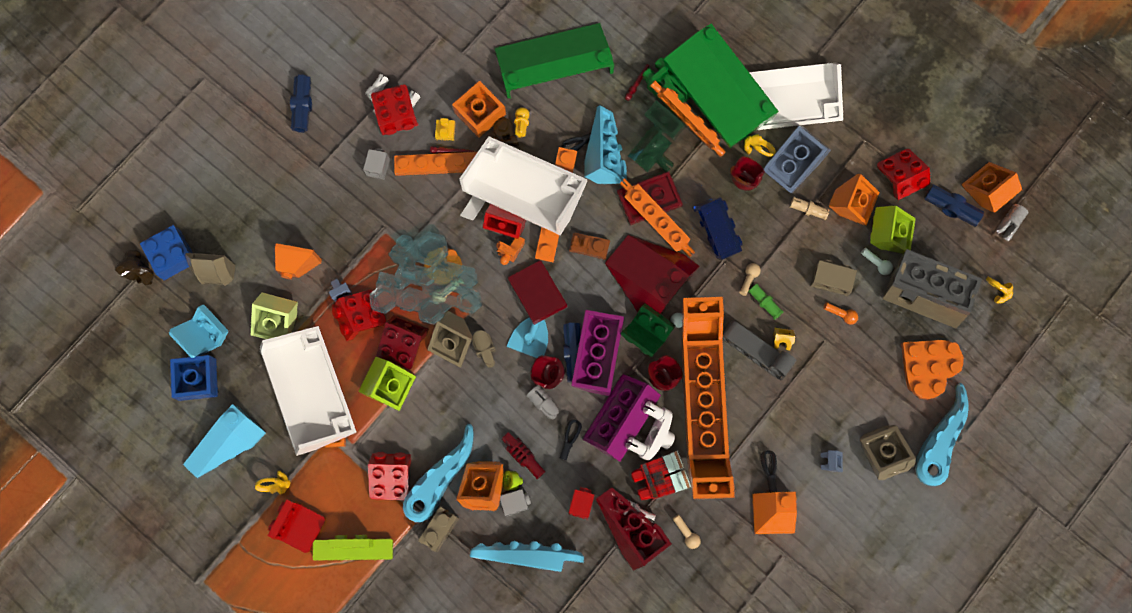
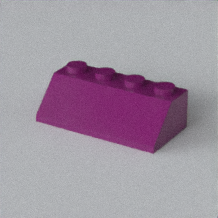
[571,310,624,396]
[582,374,661,462]

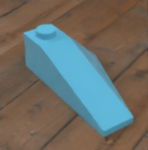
[584,105,627,184]
[183,404,266,478]

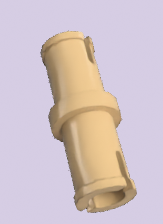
[789,196,830,220]

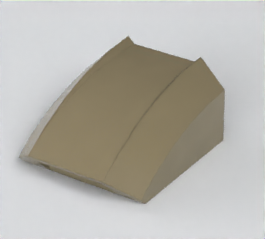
[185,253,235,286]
[860,425,916,480]

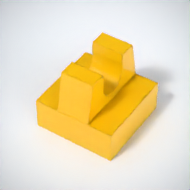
[435,118,456,140]
[773,328,795,351]

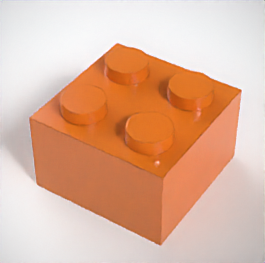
[452,81,506,138]

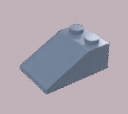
[764,126,831,194]

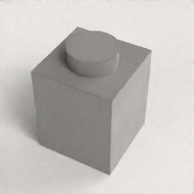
[363,148,390,180]
[500,489,531,517]

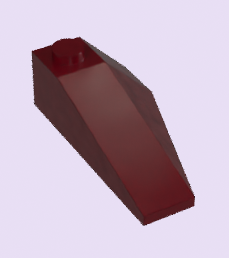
[596,488,672,571]

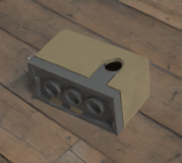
[883,249,982,328]

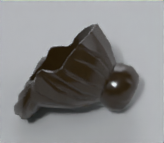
[115,250,154,285]

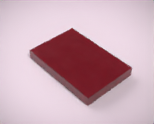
[617,171,683,226]
[508,260,568,325]

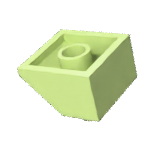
[251,292,298,339]

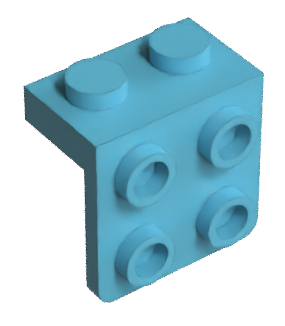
[169,304,229,358]

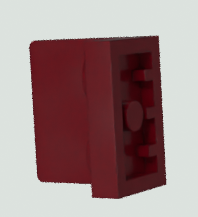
[377,315,429,369]

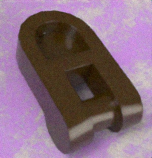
[493,117,519,147]

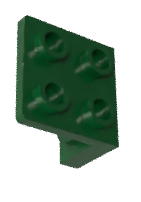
[621,303,676,357]

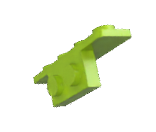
[313,535,393,560]

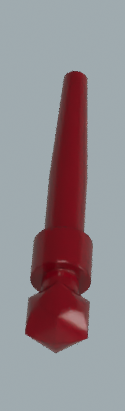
[624,64,649,101]
[430,146,474,154]

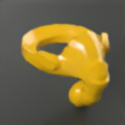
[744,134,776,157]
[986,276,1013,303]
[255,470,291,495]

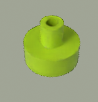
[502,471,523,491]

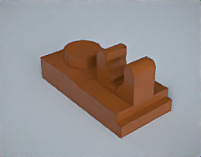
[569,233,610,260]

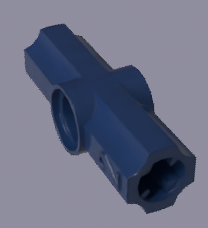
[290,75,312,133]
[924,184,984,227]
[563,323,581,382]

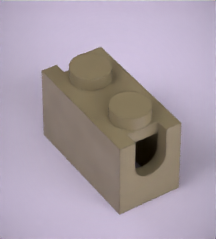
[811,260,857,296]
[418,506,459,552]

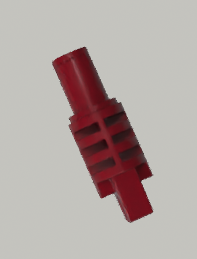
[502,432,546,480]

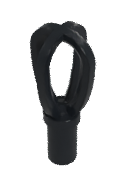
[561,133,591,151]
[559,419,582,460]
[760,450,777,493]

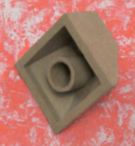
[427,310,473,368]

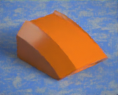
[456,461,503,511]

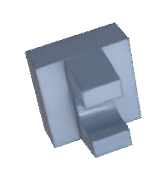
[329,279,353,302]
[821,450,843,472]

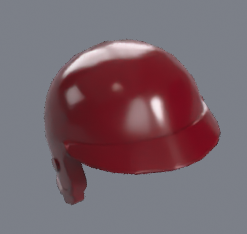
[730,156,765,191]
[530,355,565,389]
[648,355,683,391]

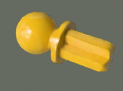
[514,107,530,138]

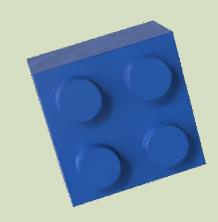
[140,225,193,280]
[170,355,218,401]

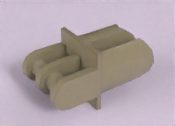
[472,330,496,368]

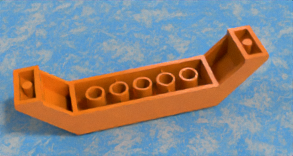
[681,297,735,499]

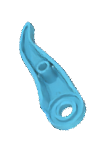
[915,383,969,486]
[403,424,474,522]
[470,541,584,572]

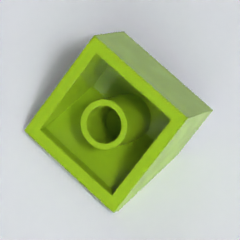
[870,206,916,254]
[358,357,416,411]

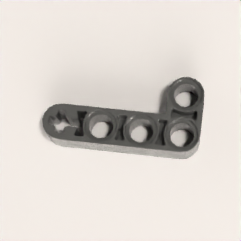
[723,320,796,380]

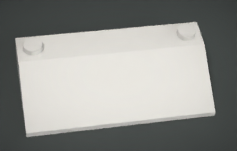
[749,63,843,130]
[459,137,587,235]
[260,326,356,456]

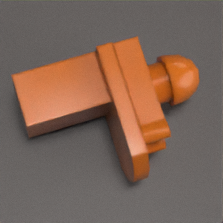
[496,237,525,265]

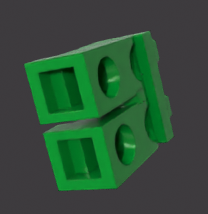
[643,57,690,114]

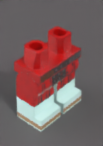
[631,451,691,501]

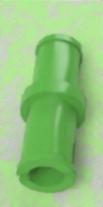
[749,284,784,320]

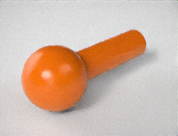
[823,302,858,325]

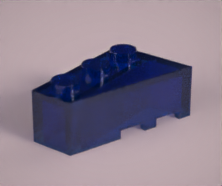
[692,198,743,260]

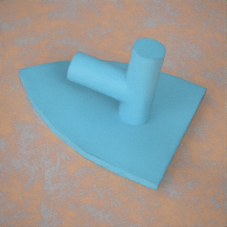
[507,317,548,358]

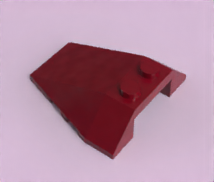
[605,235,700,314]

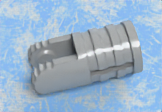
[996,204,1028,241]
[527,385,559,419]

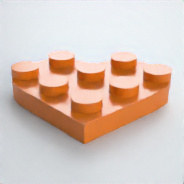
[901,340,964,400]

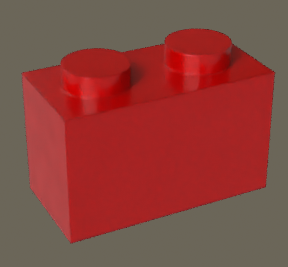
[483,204,526,239]
[569,487,594,520]

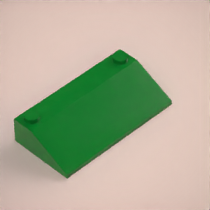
[495,23,614,99]
[663,24,779,148]

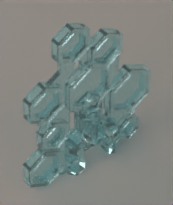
[369,232,482,325]

